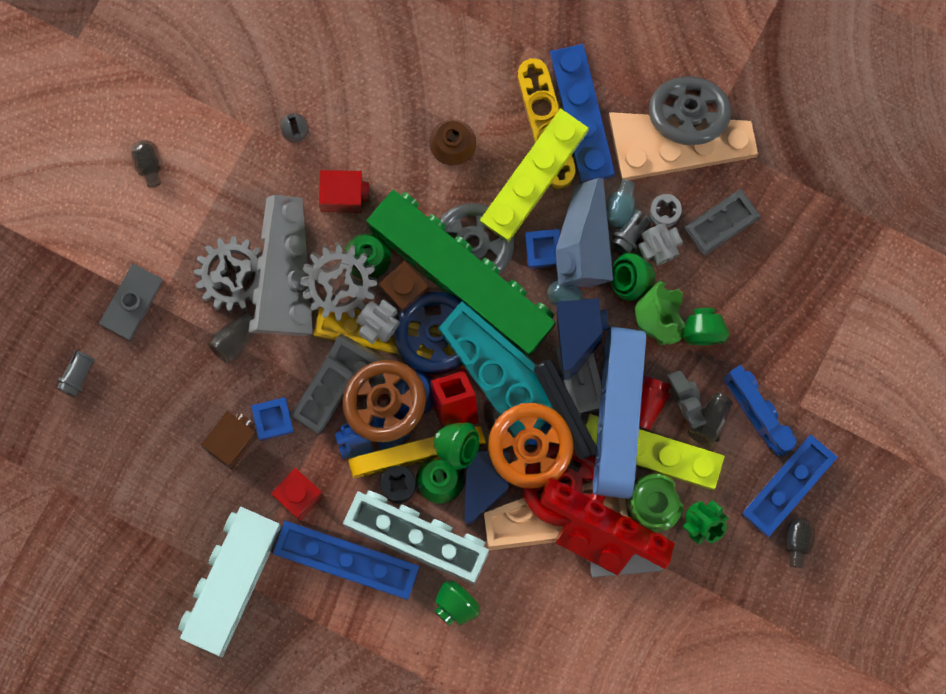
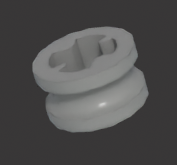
[650,194,682,228]

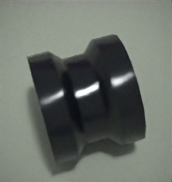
[380,466,416,504]

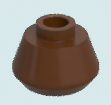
[429,119,476,166]

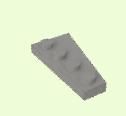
[249,195,313,336]

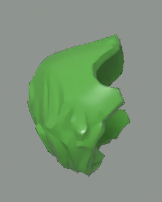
[634,281,685,345]
[626,473,684,532]

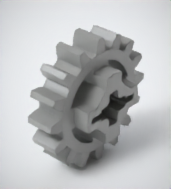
[193,236,262,314]
[300,243,377,321]

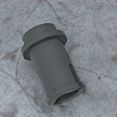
[611,209,652,254]
[57,350,95,397]

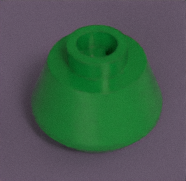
[344,233,391,279]
[610,253,655,301]
[682,308,730,346]
[434,423,479,470]
[416,456,464,504]
[434,580,480,626]

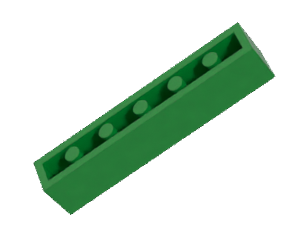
[366,189,556,359]

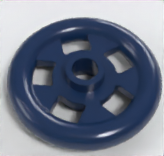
[394,292,468,374]

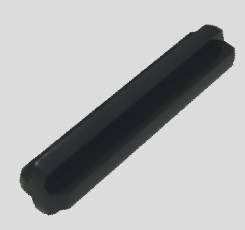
[534,360,597,460]

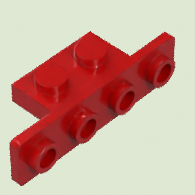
[540,478,675,576]

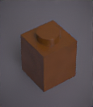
[379,261,429,313]
[201,411,258,470]

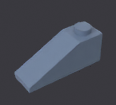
[555,178,613,288]

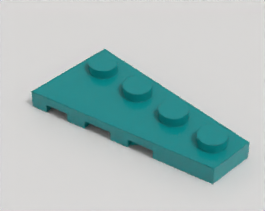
[438,301,570,447]

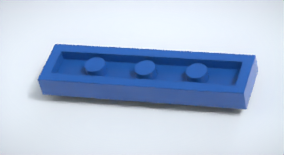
[550,44,615,184]
[273,520,420,601]

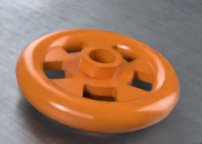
[488,403,573,489]

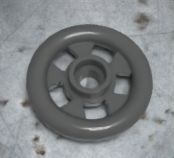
[649,76,732,145]
[440,203,514,275]

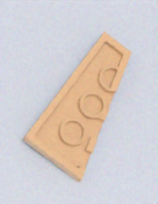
[608,112,758,181]
[484,480,628,551]

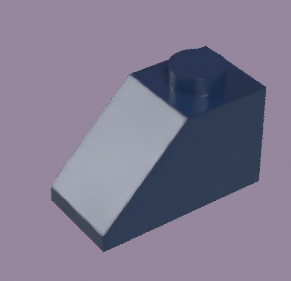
[556,298,609,380]
[465,451,511,526]

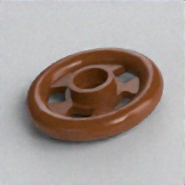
[343,360,426,442]

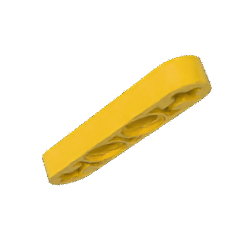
[517,58,575,189]
[348,426,486,478]

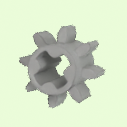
[639,223,683,266]
[356,299,400,345]

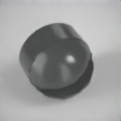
[280,113,309,143]

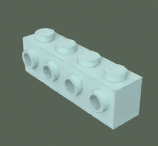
[343,490,489,586]
[178,506,282,658]

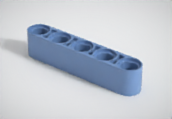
[593,326,646,499]

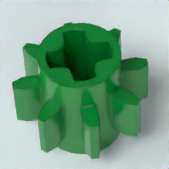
[683,500,729,545]

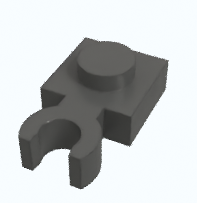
[667,370,706,428]

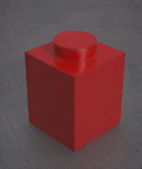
[319,170,370,213]
[431,371,478,428]
[271,468,324,522]

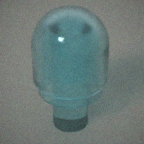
[606,180,636,228]
[547,280,586,307]

